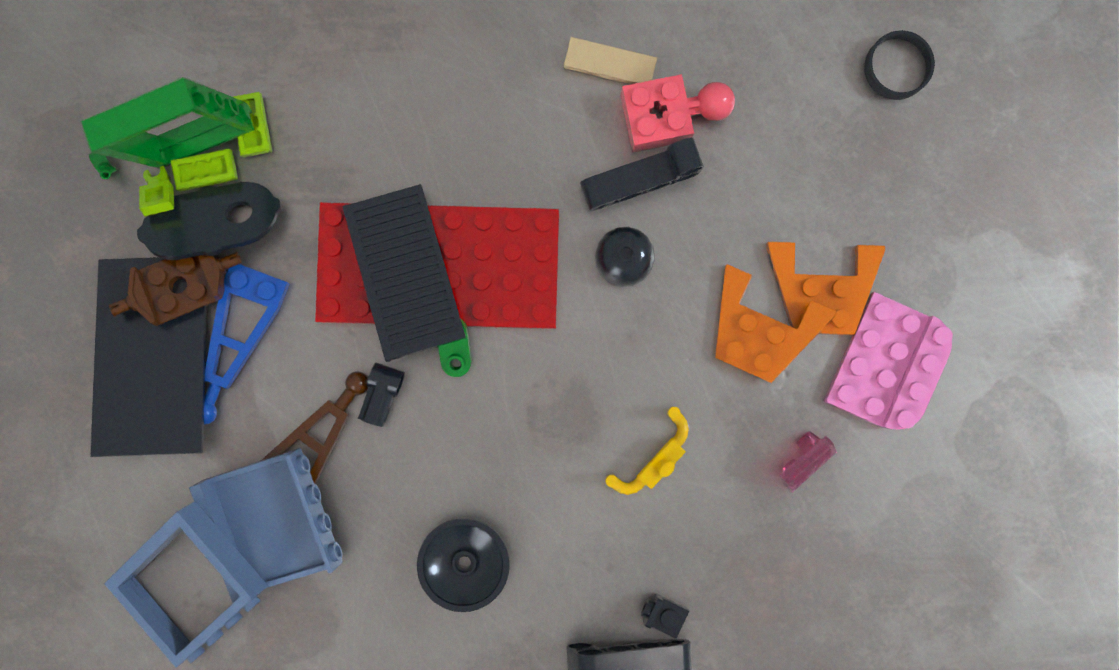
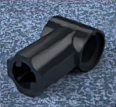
[358,362,405,427]

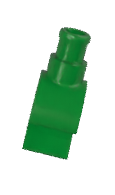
[89,153,119,180]

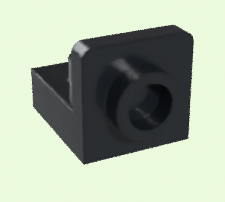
[641,593,689,639]

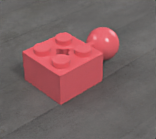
[620,74,735,153]

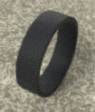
[864,30,935,100]

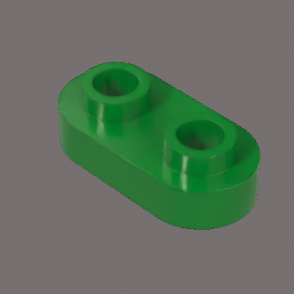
[438,318,472,377]

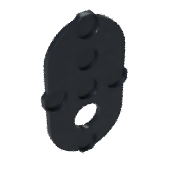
[137,182,282,260]

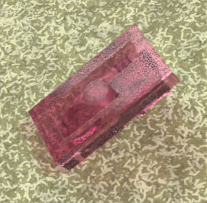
[780,431,837,493]

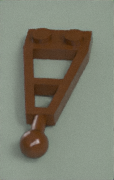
[262,371,368,484]

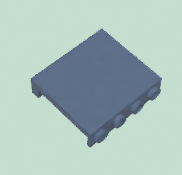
[189,448,343,603]

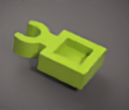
[139,166,174,216]

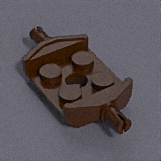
[109,251,243,326]

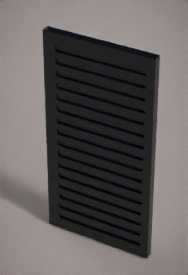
[342,184,466,362]

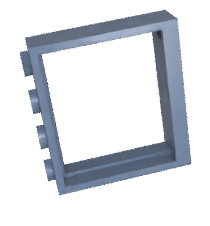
[104,501,268,668]

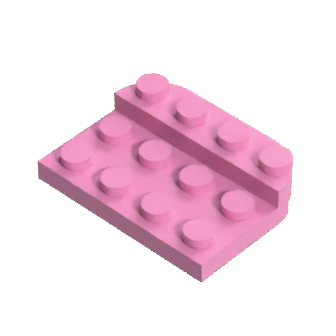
[824,292,953,430]

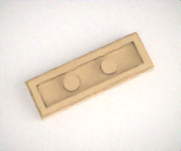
[564,37,657,84]

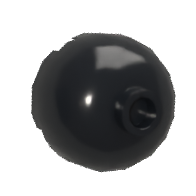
[595,227,655,287]

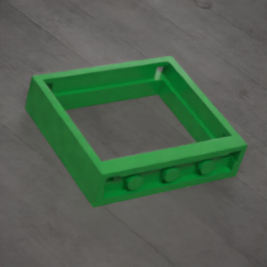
[81,77,255,168]

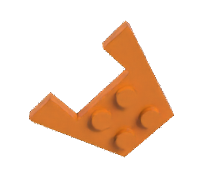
[766,242,885,335]
[715,264,837,383]

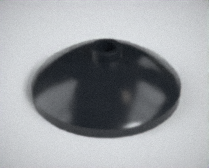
[417,518,510,612]

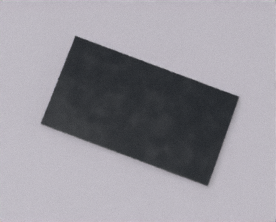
[90,257,207,457]

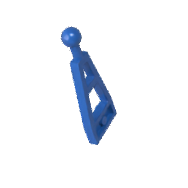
[204,264,290,425]

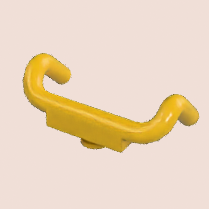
[605,407,689,495]

